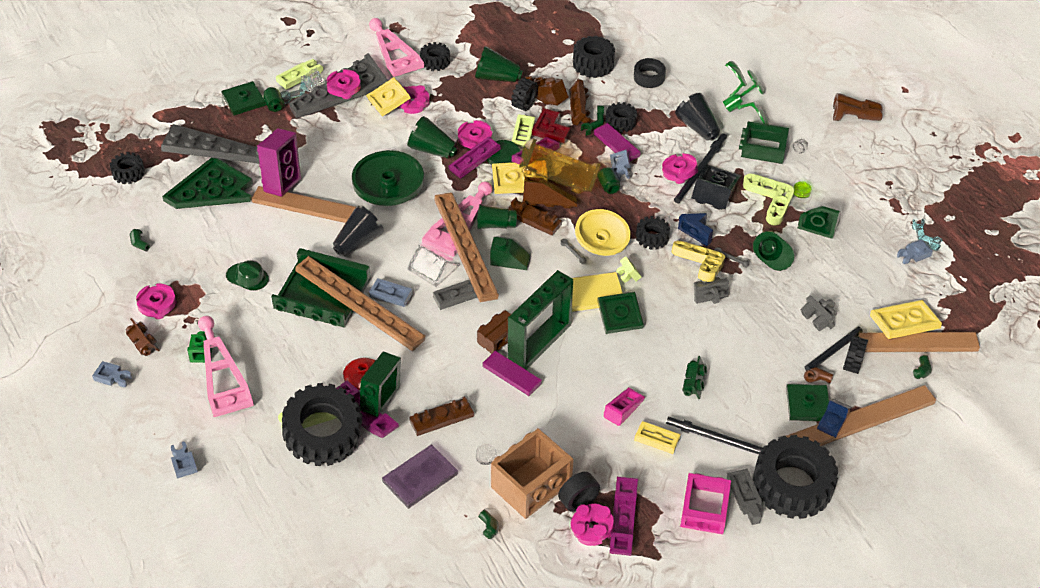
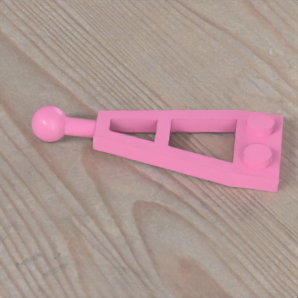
[369,18,424,77]
[422,181,492,257]
[198,316,254,417]

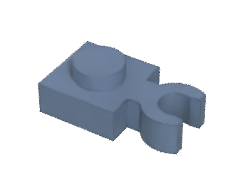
[610,150,631,181]
[897,239,933,264]
[92,361,132,387]
[171,441,198,479]

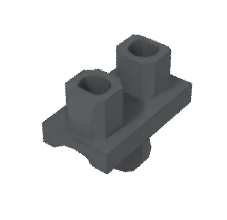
[694,277,729,304]
[800,295,836,331]

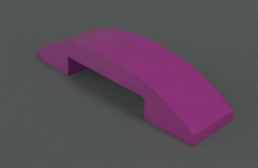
[336,381,399,438]
[609,476,638,556]

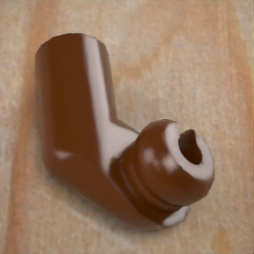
[804,367,834,383]

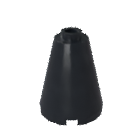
[675,93,720,141]
[333,205,384,256]

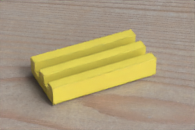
[634,421,681,454]

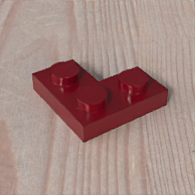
[532,108,570,144]

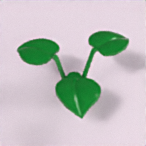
[723,61,769,125]

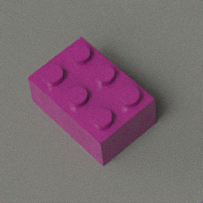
[257,128,301,197]

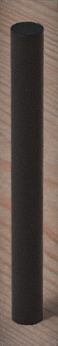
[804,326,863,371]

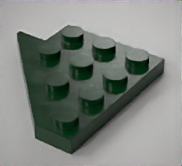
[162,158,253,209]

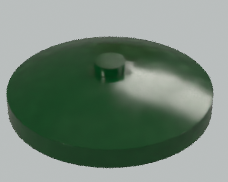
[352,150,424,206]

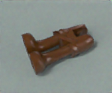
[833,93,883,121]

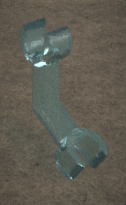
[280,76,310,104]
[912,219,942,251]

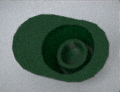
[753,231,794,271]
[226,260,269,291]

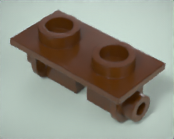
[126,318,160,356]

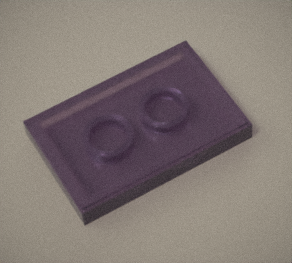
[382,444,458,509]

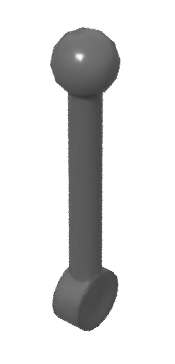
[561,239,587,264]
[714,248,749,268]

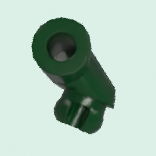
[129,229,150,252]
[913,355,932,379]
[478,509,499,539]

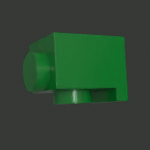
[187,331,213,363]

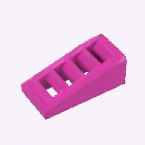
[604,387,645,426]

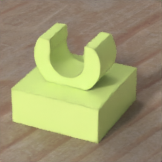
[616,257,642,283]

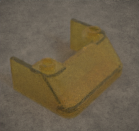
[519,138,601,194]

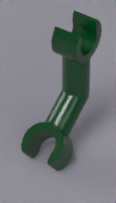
[581,105,604,136]

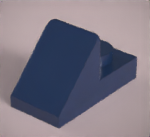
[678,213,713,246]
[817,399,852,438]

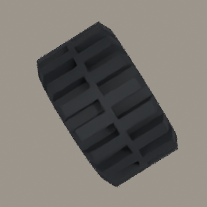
[573,36,615,78]

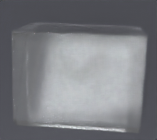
[407,244,460,287]

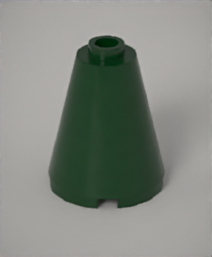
[475,46,523,82]
[407,116,458,159]

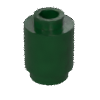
[263,87,284,112]
[597,168,620,194]

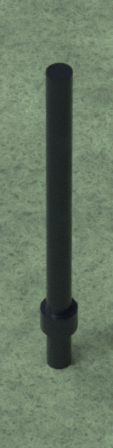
[674,133,727,204]
[666,416,763,455]

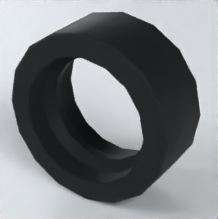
[634,58,666,88]
[558,472,600,512]

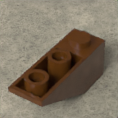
[525,76,569,106]
[523,177,577,208]

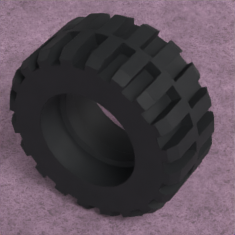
[282,383,362,466]
[753,435,838,519]

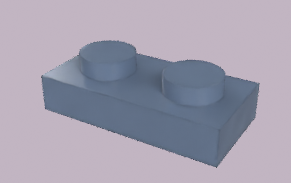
[369,278,412,307]

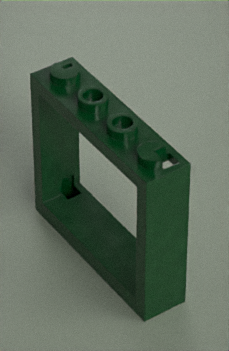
[508,270,574,370]

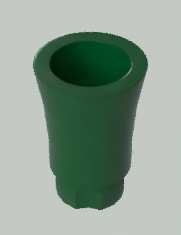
[477,204,517,229]

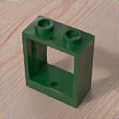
[739,121,789,164]
[360,351,401,417]

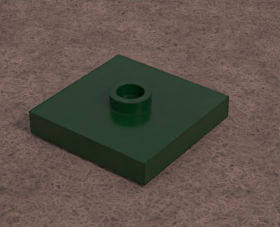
[221,81,266,116]
[597,292,644,334]
[786,384,829,421]

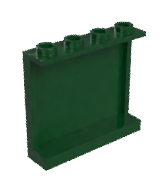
[271,248,371,328]

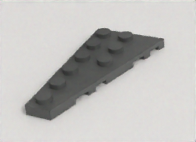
[289,53,389,118]
[161,124,260,164]

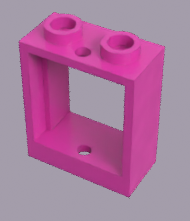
[680,473,731,535]

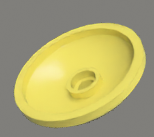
[575,209,631,256]

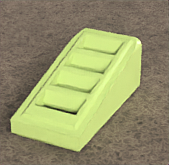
[512,114,535,147]

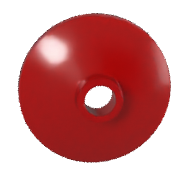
[343,358,375,390]

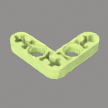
[743,174,794,225]

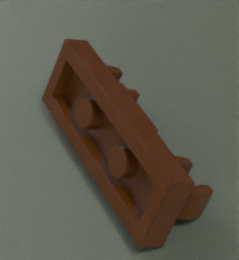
[569,78,591,126]
[508,197,562,236]
[409,397,474,436]

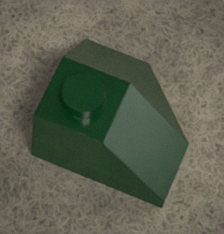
[797,206,841,239]
[490,236,530,270]

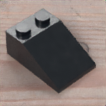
[691,165,741,210]

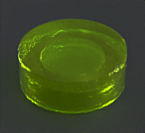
[793,182,812,199]

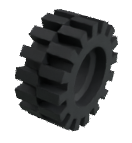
[420,42,450,71]
[511,78,538,111]
[605,102,637,133]
[110,152,145,184]
[636,216,670,250]
[843,336,868,374]

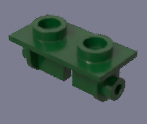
[682,356,707,399]

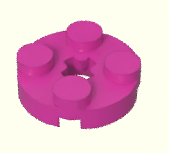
[327,69,361,99]
[397,85,430,114]
[458,120,492,149]
[662,153,698,184]
[136,283,177,319]
[571,504,615,546]

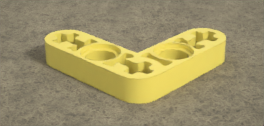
[671,241,725,282]

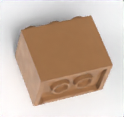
[491,428,573,519]

